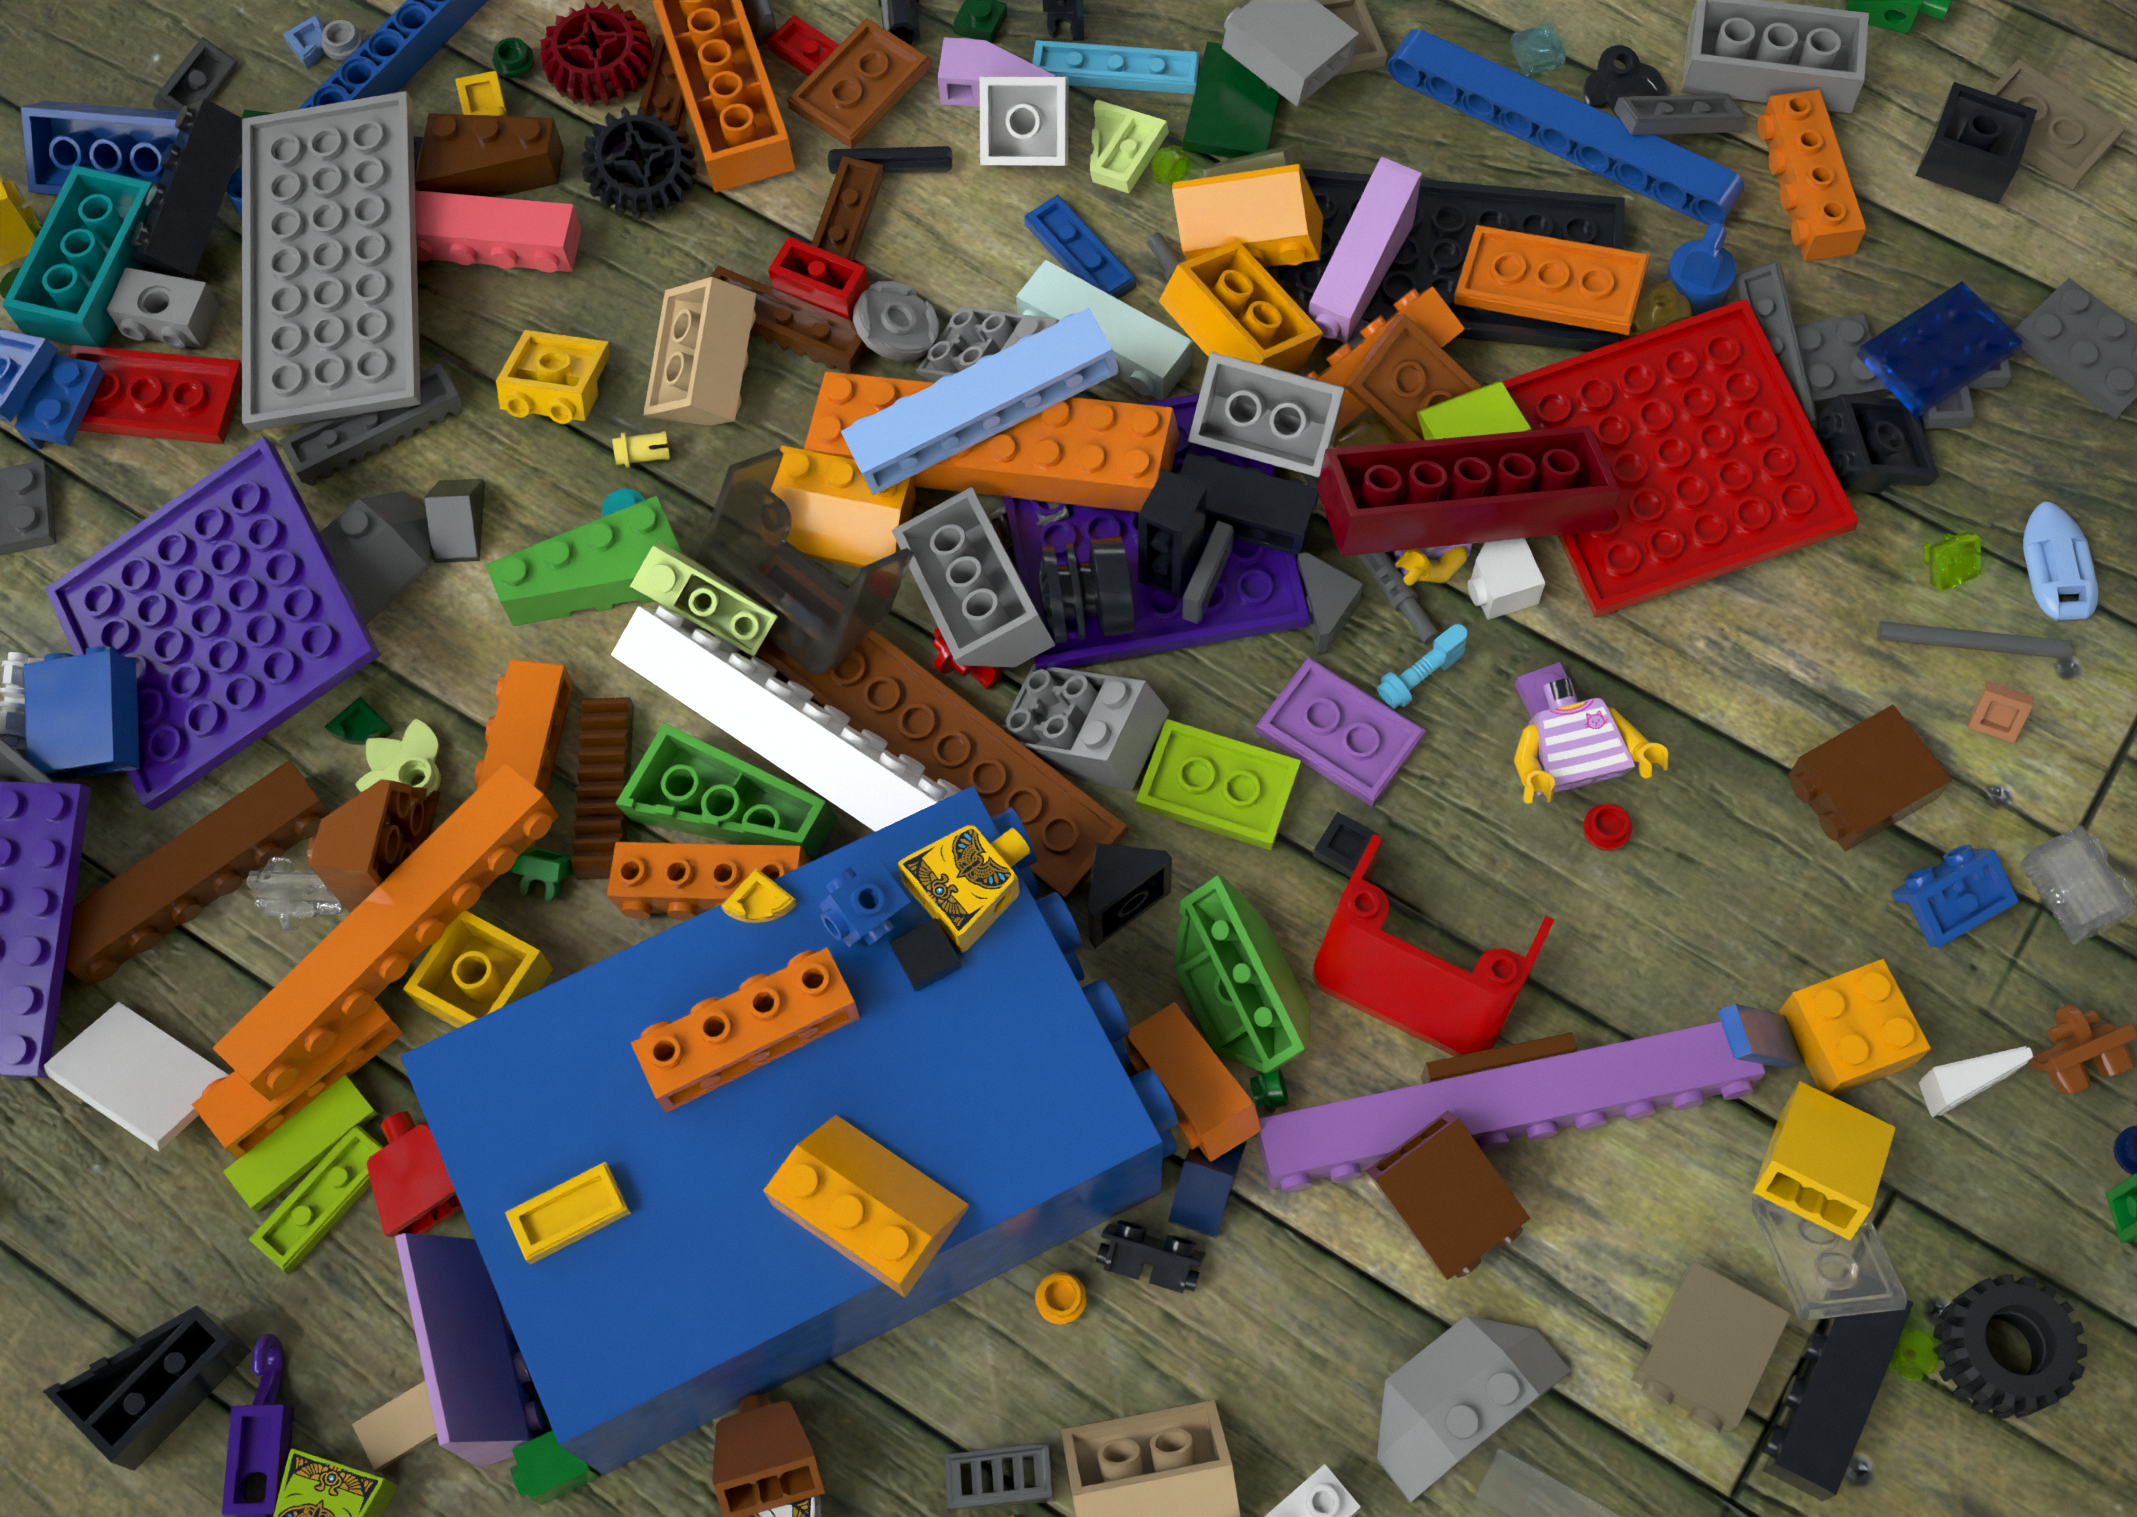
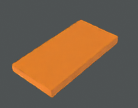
[1454,225,1650,335]

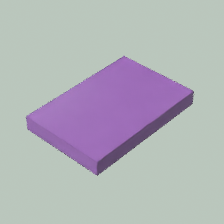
[1255,657,1426,808]

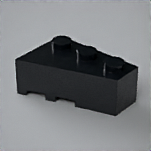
[43,1305,252,1471]

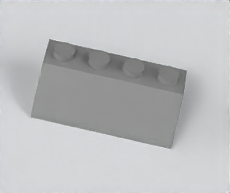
[892,487,1055,667]

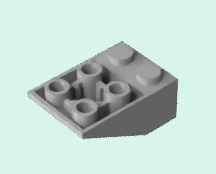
[916,306,1059,383]
[1002,664,1169,791]

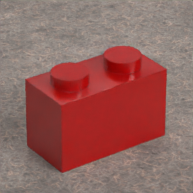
[768,236,869,321]

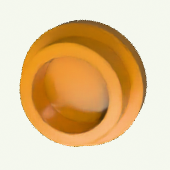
[1035,1272,1087,1325]

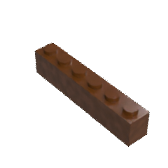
[65,760,330,987]

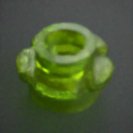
[1151,145,1190,186]
[1888,1328,1938,1381]

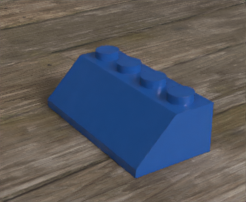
[21,101,179,195]

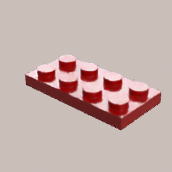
[68,345,242,444]

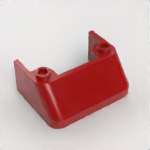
[1312,834,1555,1057]

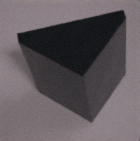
[1088,843,1172,949]

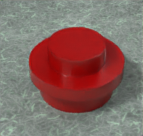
[1583,804,1632,851]

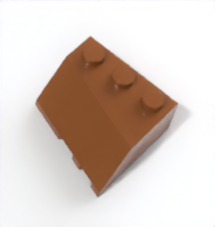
[307,779,441,913]

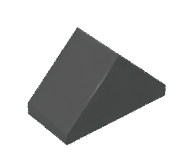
[1297,552,1363,655]

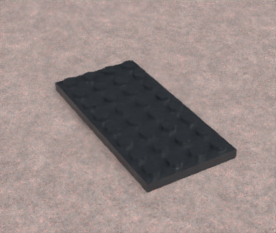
[1269,168,1625,351]

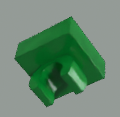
[511,846,574,901]

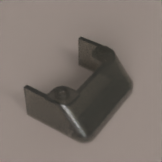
[696,449,914,674]

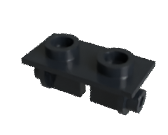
[1096,1220,1206,1294]

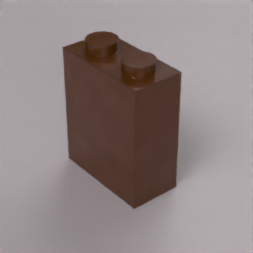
[1788,704,1952,852]
[1366,1110,1531,1280]

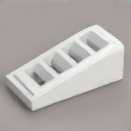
[1919,1046,2034,1117]

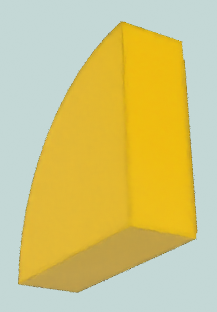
[721,868,797,923]

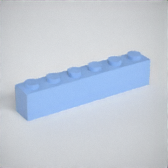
[841,308,1119,495]

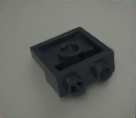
[1817,394,1939,493]

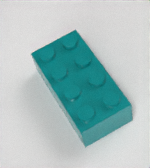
[2,165,153,348]

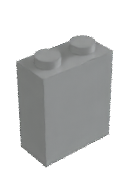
[1222,0,1359,107]

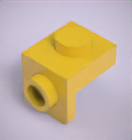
[455,71,508,116]

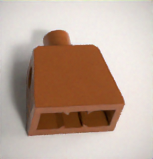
[712,1394,825,1517]

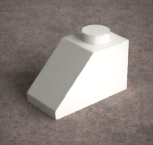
[1468,538,1545,620]

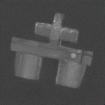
[246,858,345,931]

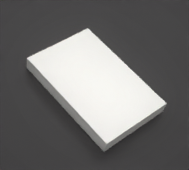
[44,1002,228,1152]

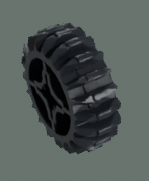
[581,105,697,222]

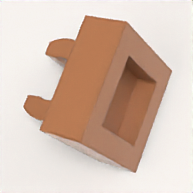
[1967,681,2034,743]

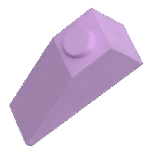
[938,37,1057,107]

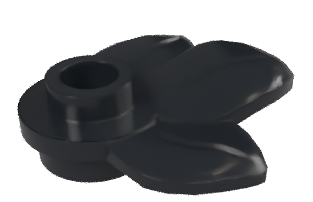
[1583,45,1667,119]

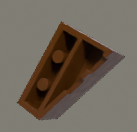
[415,113,564,196]

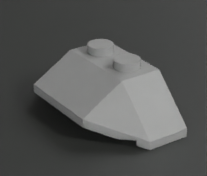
[1376,1316,1571,1503]

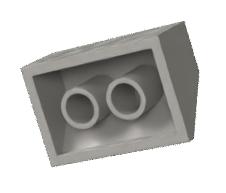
[1188,351,1345,477]

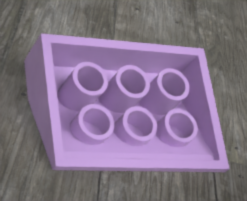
[395,1233,544,1468]

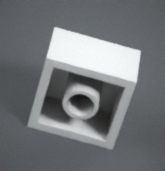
[979,76,1069,166]

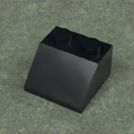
[1915,82,2037,204]

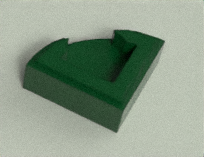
[324,696,394,745]

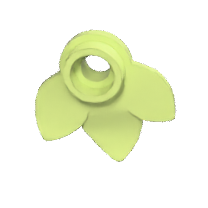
[355,719,441,800]

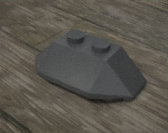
[319,491,432,625]

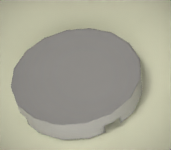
[853,281,939,362]

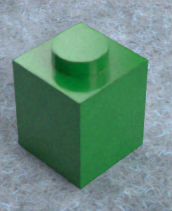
[510,1430,600,1505]

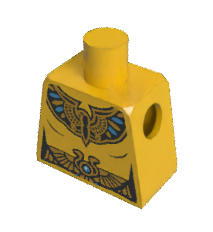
[897,825,1031,954]

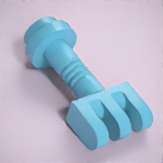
[1377,624,1467,709]

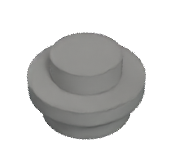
[321,20,364,60]

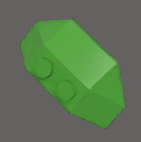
[1173,875,1310,1074]

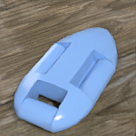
[2023,501,2099,621]

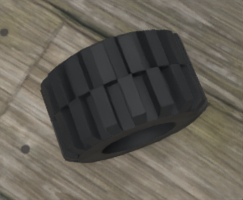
[1933,1274,2087,1419]

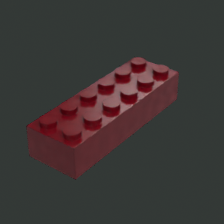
[1317,425,1621,556]

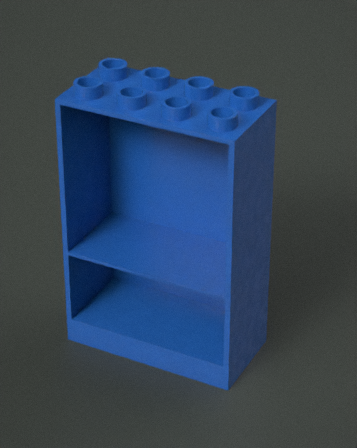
[400,785,1178,1475]

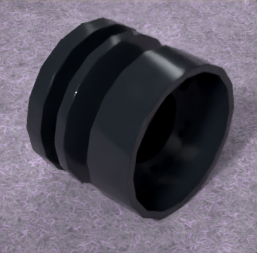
[1038,536,1135,644]

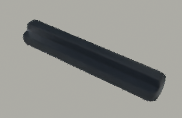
[828,146,953,174]

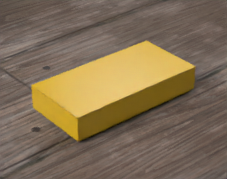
[505,1161,631,1265]

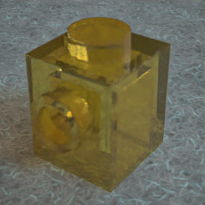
[1623,280,1691,339]

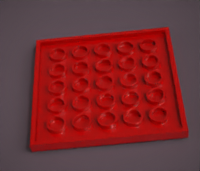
[1501,298,1859,618]

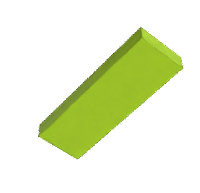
[223,1074,379,1212]
[248,1125,384,1274]

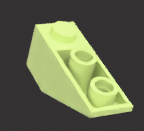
[630,541,777,656]

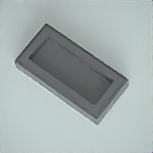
[1182,521,1234,624]

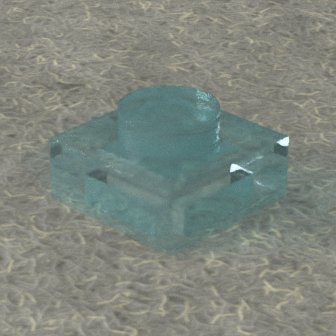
[1510,23,1566,76]

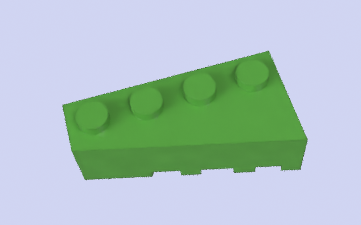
[485,496,683,626]
[615,723,838,860]

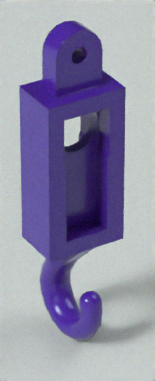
[222,1333,294,1517]

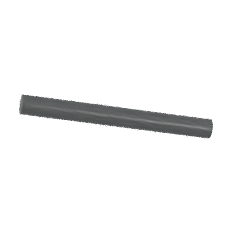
[1877,621,2072,659]

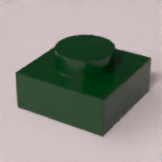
[953,0,1007,44]

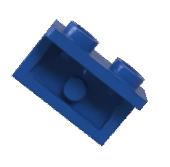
[14,354,105,449]

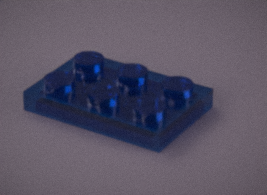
[1857,281,2024,418]

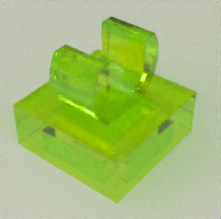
[1923,530,1981,592]

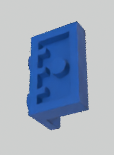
[1891,845,2019,948]

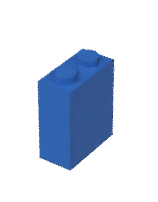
[24,646,140,782]

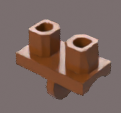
[2029,1004,2137,1095]

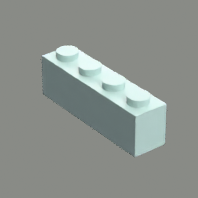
[1016,260,1192,400]

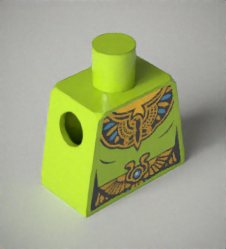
[273,1448,398,1517]

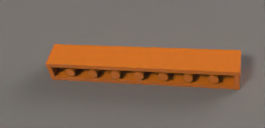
[212,762,559,1102]

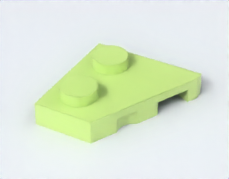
[1090,100,1169,193]

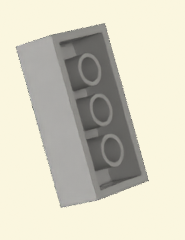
[1682,0,1869,113]

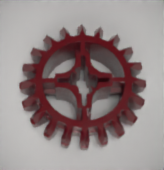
[540,0,653,107]

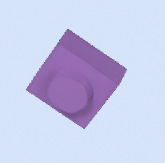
[1515,662,1580,719]

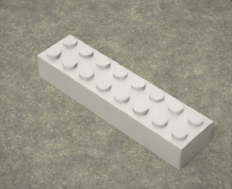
[611,605,962,832]

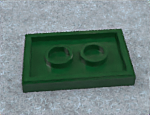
[1183,41,1281,158]

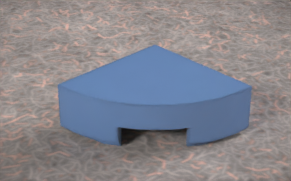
[283,14,325,69]

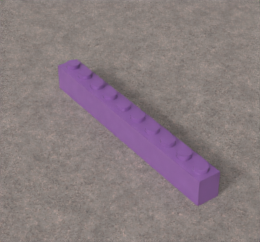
[1255,1022,1765,1193]

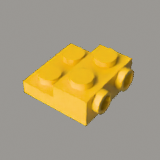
[496,330,610,424]

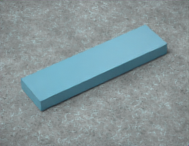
[1032,40,1200,94]

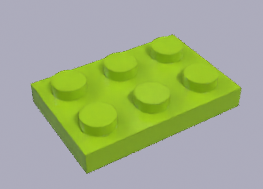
[1136,719,1301,851]

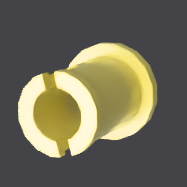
[612,431,670,468]

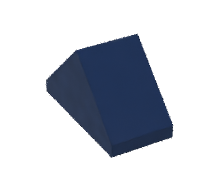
[1168,1141,1247,1238]

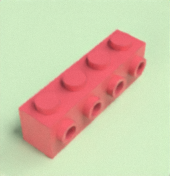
[415,191,582,273]

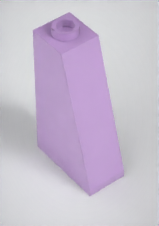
[1308,157,1422,343]

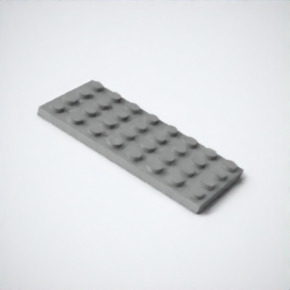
[242,91,421,431]

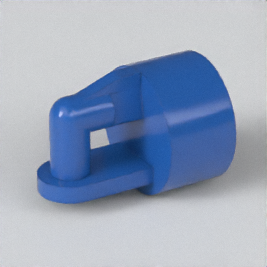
[1663,222,1736,316]

